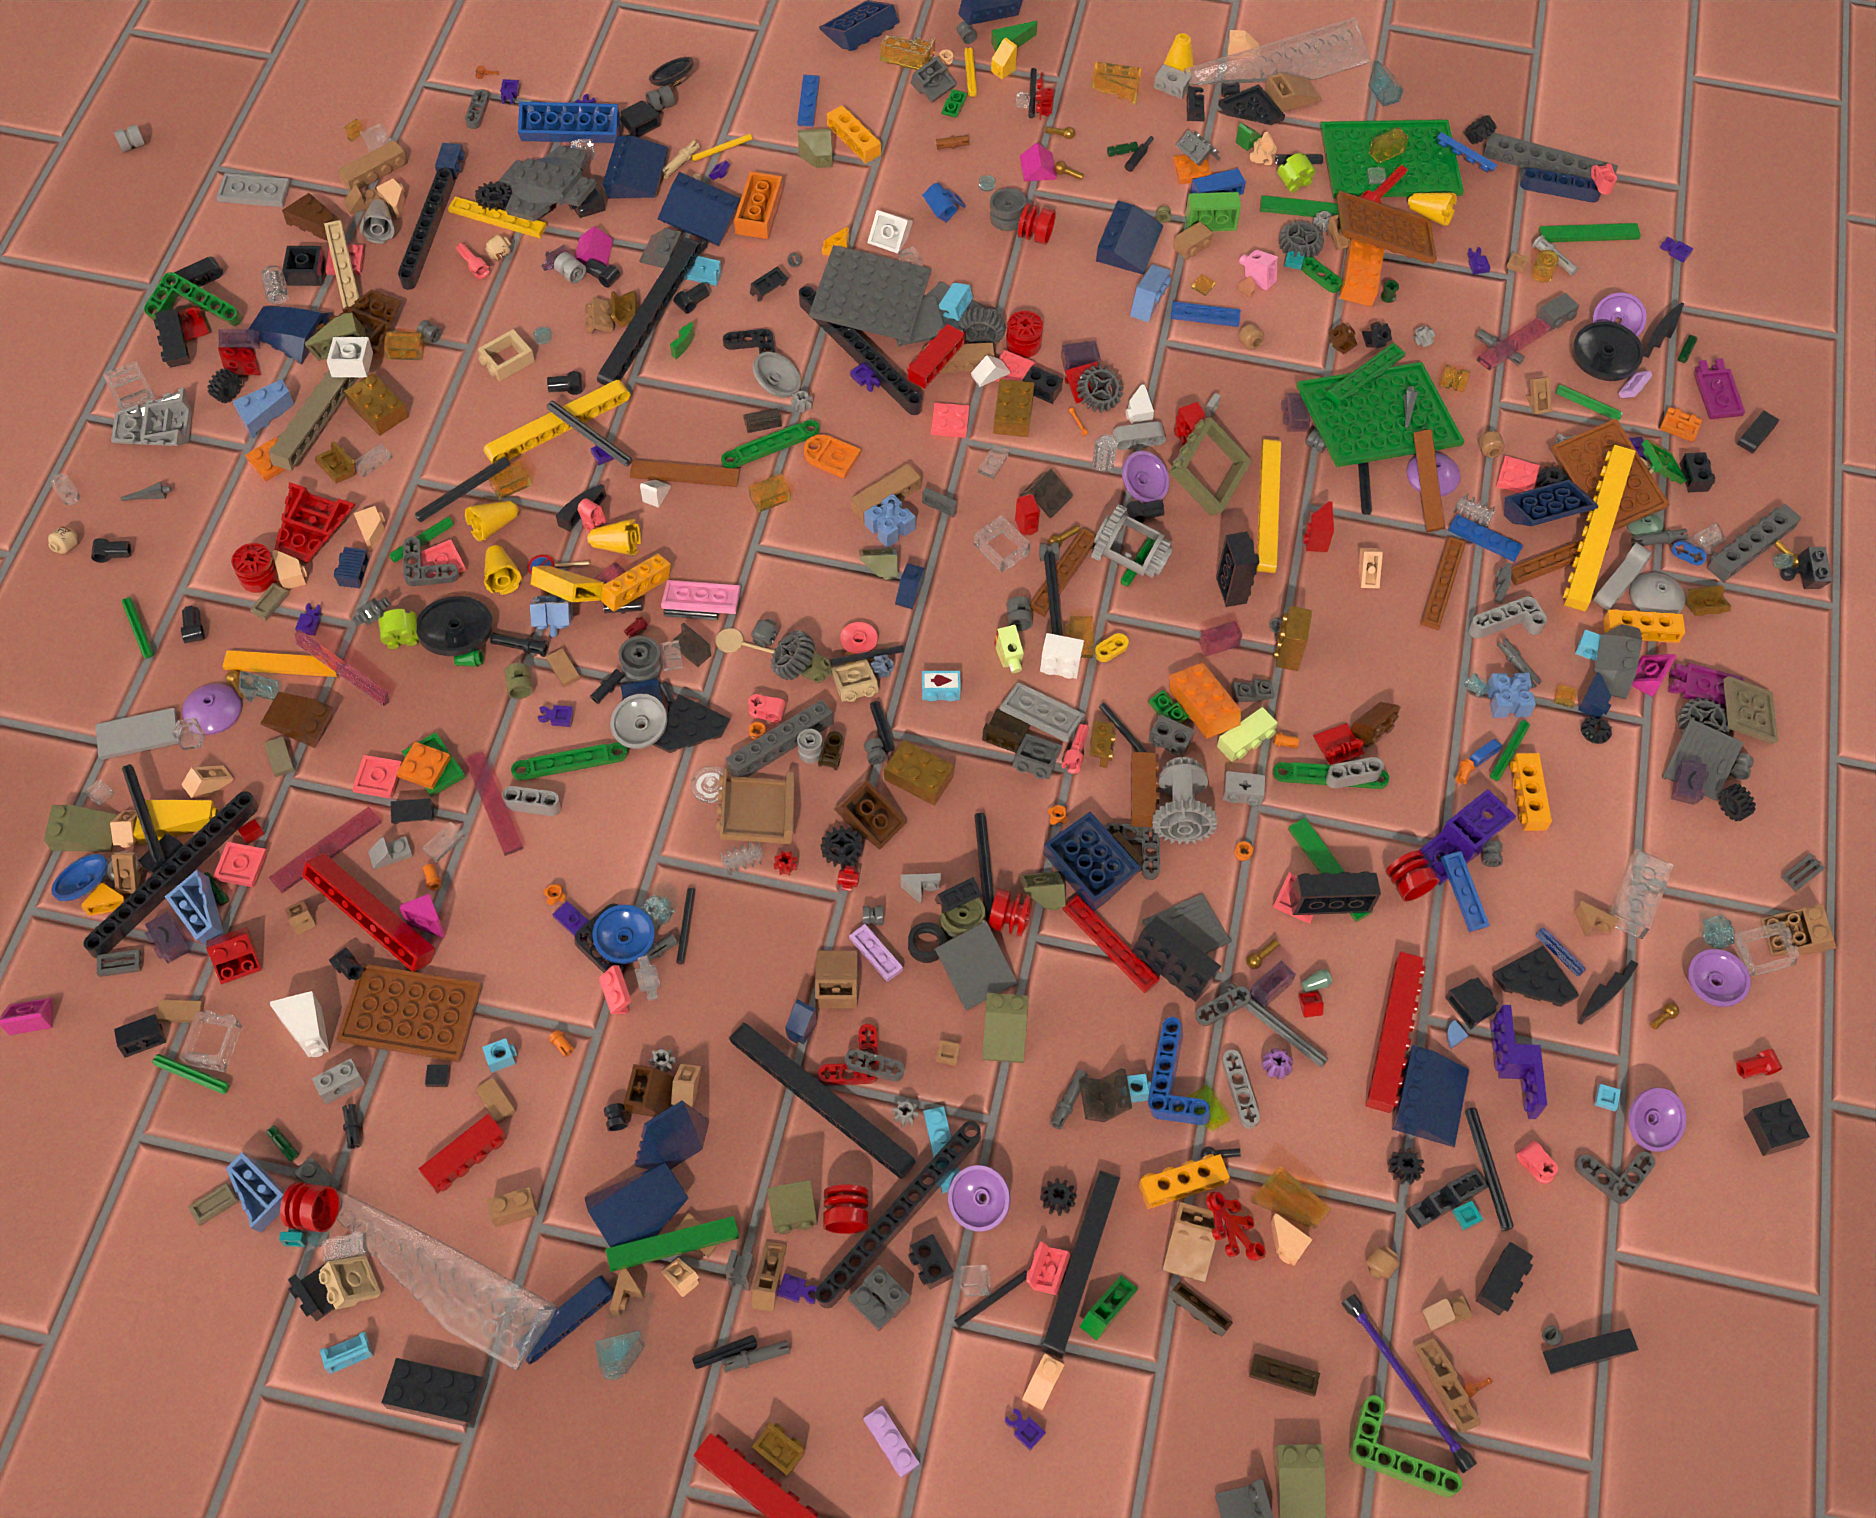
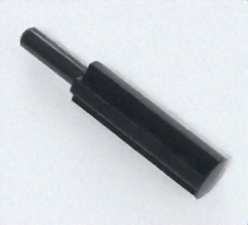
[1125,136,1154,172]

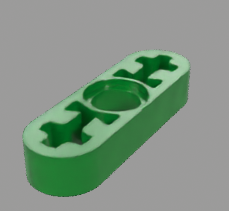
[1301,257,1342,293]

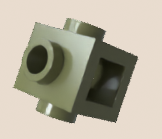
[802,652,832,683]

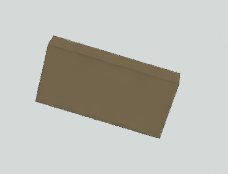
[250,583,289,621]
[264,736,295,777]
[188,1183,239,1226]

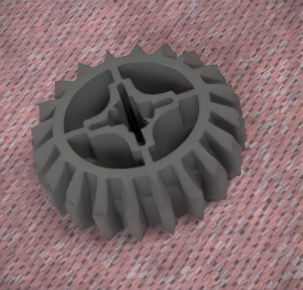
[1279,220,1324,258]
[959,307,1006,346]
[1076,365,1124,413]
[771,630,815,680]
[1677,697,1730,735]

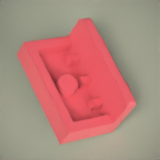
[599,965,632,1014]
[1027,1242,1071,1295]

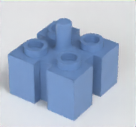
[864,494,916,548]
[530,595,574,637]
[1486,673,1536,718]

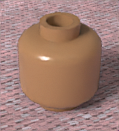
[1239,324,1264,350]
[1479,431,1505,458]
[1366,1246,1400,1280]

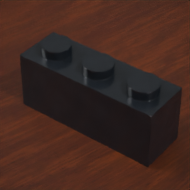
[154,309,191,368]
[1476,1242,1533,1316]

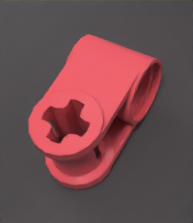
[1591,163,1617,195]
[578,498,607,533]
[748,694,786,723]
[1516,1141,1558,1184]

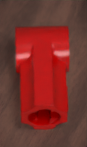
[1736,1049,1783,1079]

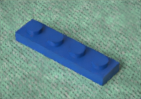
[797,75,819,127]
[1435,132,1497,173]
[1171,301,1241,327]
[1448,514,1523,562]
[1441,851,1490,932]

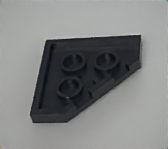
[1218,85,1285,125]
[652,694,730,753]
[1492,946,1579,1007]

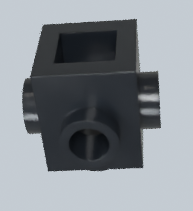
[1362,321,1392,348]

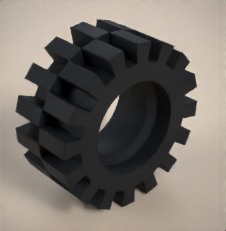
[1464,115,1497,144]
[207,368,242,403]
[1718,783,1756,822]

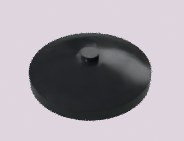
[1572,321,1643,381]
[416,596,493,656]

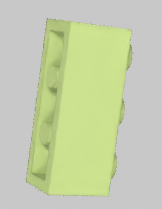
[1217,707,1278,762]

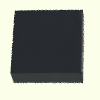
[425,1065,450,1087]

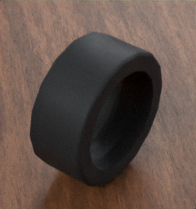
[908,922,946,963]

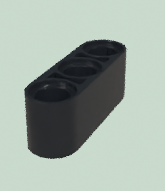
[172,257,223,293]
[1737,410,1780,454]

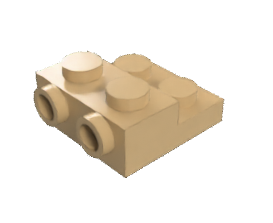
[831,659,878,702]
[319,1255,381,1310]

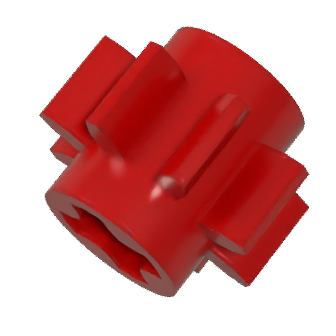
[773,851,798,876]
[837,866,860,891]

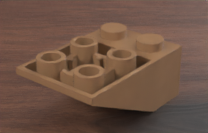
[1265,73,1322,112]
[1761,904,1837,956]
[815,951,857,1009]
[1162,1202,1216,1283]

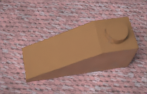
[752,1242,787,1312]

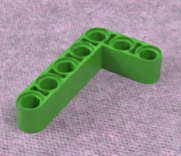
[1349,1395,1463,1498]

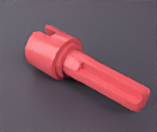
[456,243,490,279]
[1062,724,1089,774]

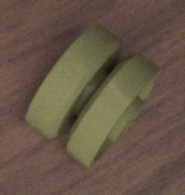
[940,898,985,940]

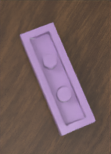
[849,924,903,982]
[863,1406,920,1479]

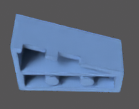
[1130,264,1172,323]
[232,379,294,439]
[165,870,224,945]
[226,1152,285,1233]

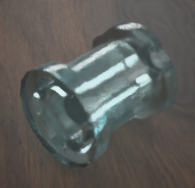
[1464,673,1490,698]

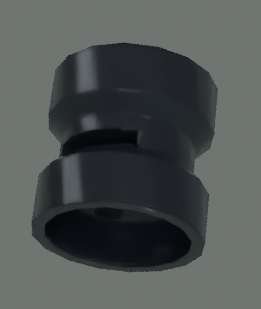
[603,1103,628,1131]

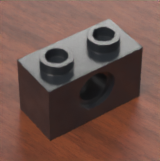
[1798,547,1832,589]

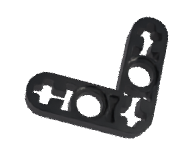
[723,329,775,354]
[574,903,622,973]

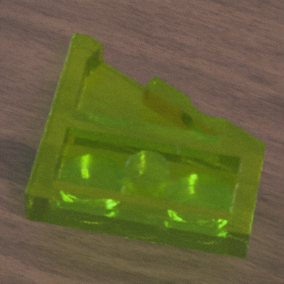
[1175,1085,1230,1132]

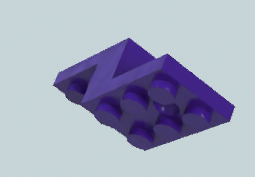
[1420,789,1516,885]
[1490,1005,1547,1119]

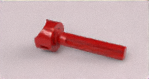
[1360,165,1407,204]

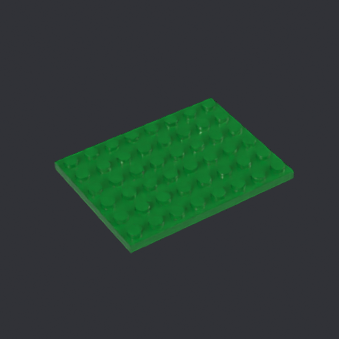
[1320,120,1464,198]
[1296,362,1465,468]

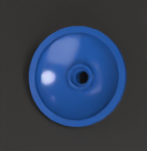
[51,854,108,901]
[593,905,655,964]

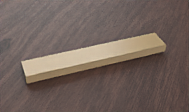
[324,220,359,309]

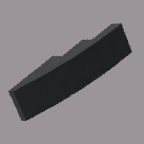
[1643,302,1684,358]
[1578,960,1638,1025]
[1405,1169,1489,1229]
[1543,1328,1639,1375]

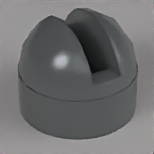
[787,252,801,267]
[1270,617,1283,633]
[1542,1326,1563,1346]

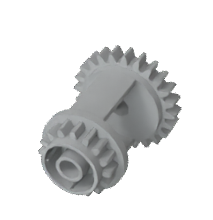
[1091,504,1174,578]
[1153,757,1217,845]

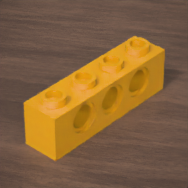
[827,105,882,164]
[601,554,671,612]
[1603,609,1685,643]
[1510,753,1552,831]
[1138,1154,1230,1210]

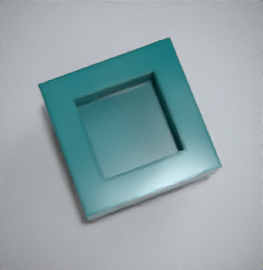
[1284,251,1305,270]
[1452,1201,1483,1231]
[279,1229,307,1247]

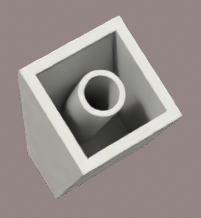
[270,991,329,1057]

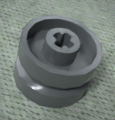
[990,188,1027,231]
[618,636,663,683]

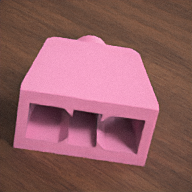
[1239,250,1278,291]

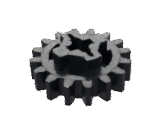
[475,181,512,211]
[820,826,863,868]

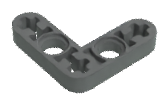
[403,537,460,586]
[1104,823,1160,880]
[1574,1152,1655,1204]

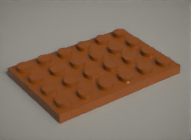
[1337,191,1437,264]
[1551,418,1669,532]
[337,963,482,1062]

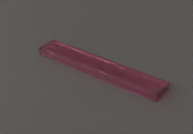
[1476,317,1551,371]
[295,630,389,706]
[464,751,523,856]
[269,807,381,894]

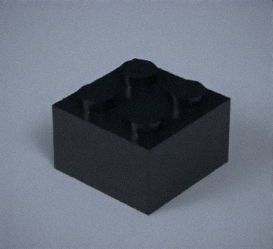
[282,246,326,286]
[1744,1098,1810,1156]

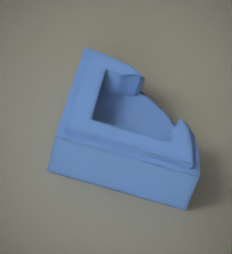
[1447,1020,1468,1049]

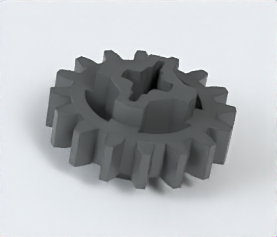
[351,597,391,627]

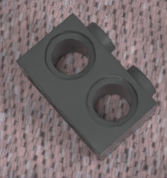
[1149,714,1195,757]

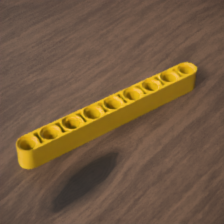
[483,380,631,464]
[1256,439,1281,573]

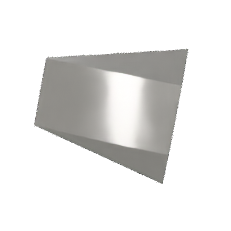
[111,387,192,446]

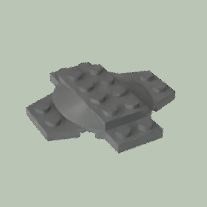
[498,145,597,222]

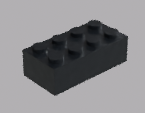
[1216,531,1260,607]
[1289,871,1381,915]
[1132,916,1221,1002]
[381,1358,488,1428]

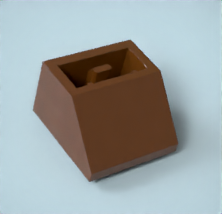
[1351,702,1401,747]
[624,1064,674,1117]

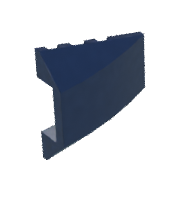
[247,306,334,365]
[634,1100,709,1169]
[584,1163,689,1269]

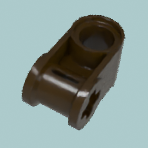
[818,731,844,771]

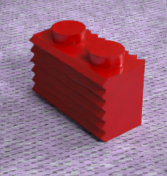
[1015,494,1040,536]

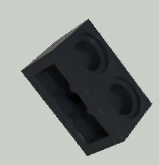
[1023,365,1063,404]
[1680,452,1715,493]
[908,1234,954,1290]

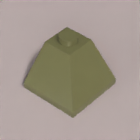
[798,129,833,168]
[859,548,898,580]
[1019,871,1066,910]

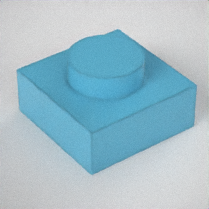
[1594,1084,1621,1111]

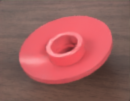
[840,622,878,654]

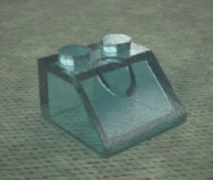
[1368,60,1403,107]
[595,1331,645,1380]

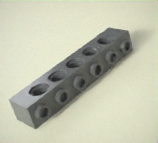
[1707,504,1802,583]
[726,699,833,777]

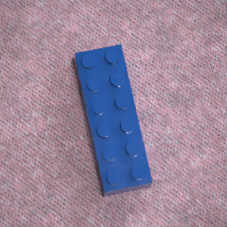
[518,102,620,143]

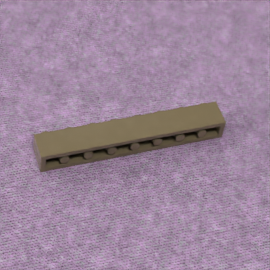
[269,370,359,471]

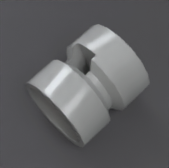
[113,124,145,152]
[554,252,586,284]
[797,729,823,764]

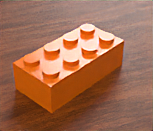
[734,171,783,239]
[1339,239,1385,307]
[1169,662,1241,739]

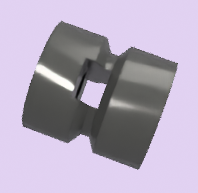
[646,85,675,112]
[1006,596,1033,631]

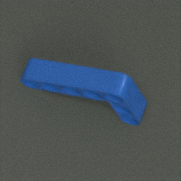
[1148,1017,1211,1125]

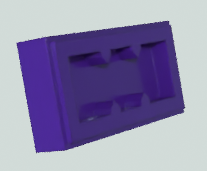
[552,901,594,942]

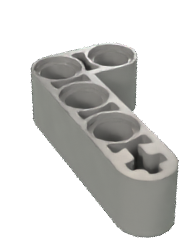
[1593,543,1653,611]
[1468,597,1547,638]

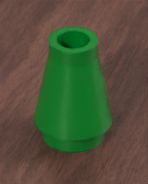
[454,650,484,667]

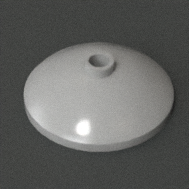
[753,352,801,397]
[1629,572,1686,614]
[610,694,667,749]

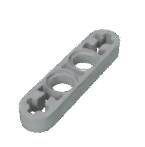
[1222,1050,1260,1129]

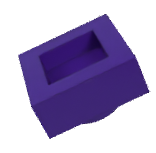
[708,160,730,180]
[591,446,615,465]

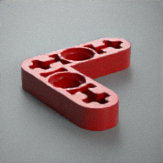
[818,1024,878,1086]

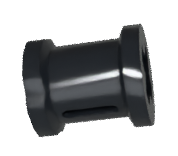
[1221,82,1240,97]

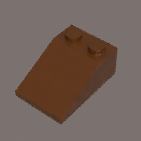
[260,692,333,748]
[834,780,907,850]

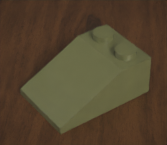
[305,313,366,361]
[44,805,117,852]
[982,993,1028,1063]
[767,1180,817,1234]
[1273,1444,1326,1518]

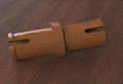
[936,134,970,150]

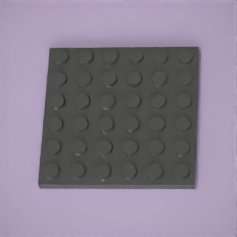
[809,245,931,342]

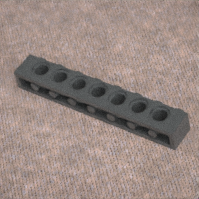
[1483,133,1618,179]

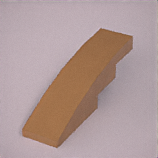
[1414,1338,1481,1434]

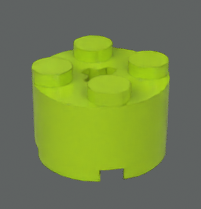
[1277,153,1316,193]
[378,609,418,649]

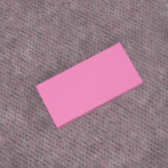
[661,580,741,614]

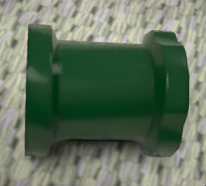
[1381,280,1399,303]

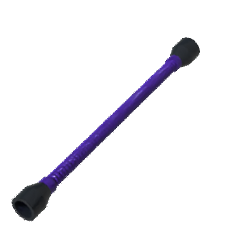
[1341,1294,1477,1473]

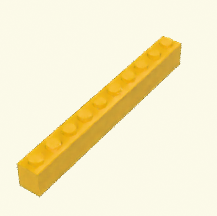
[1563,445,1636,612]

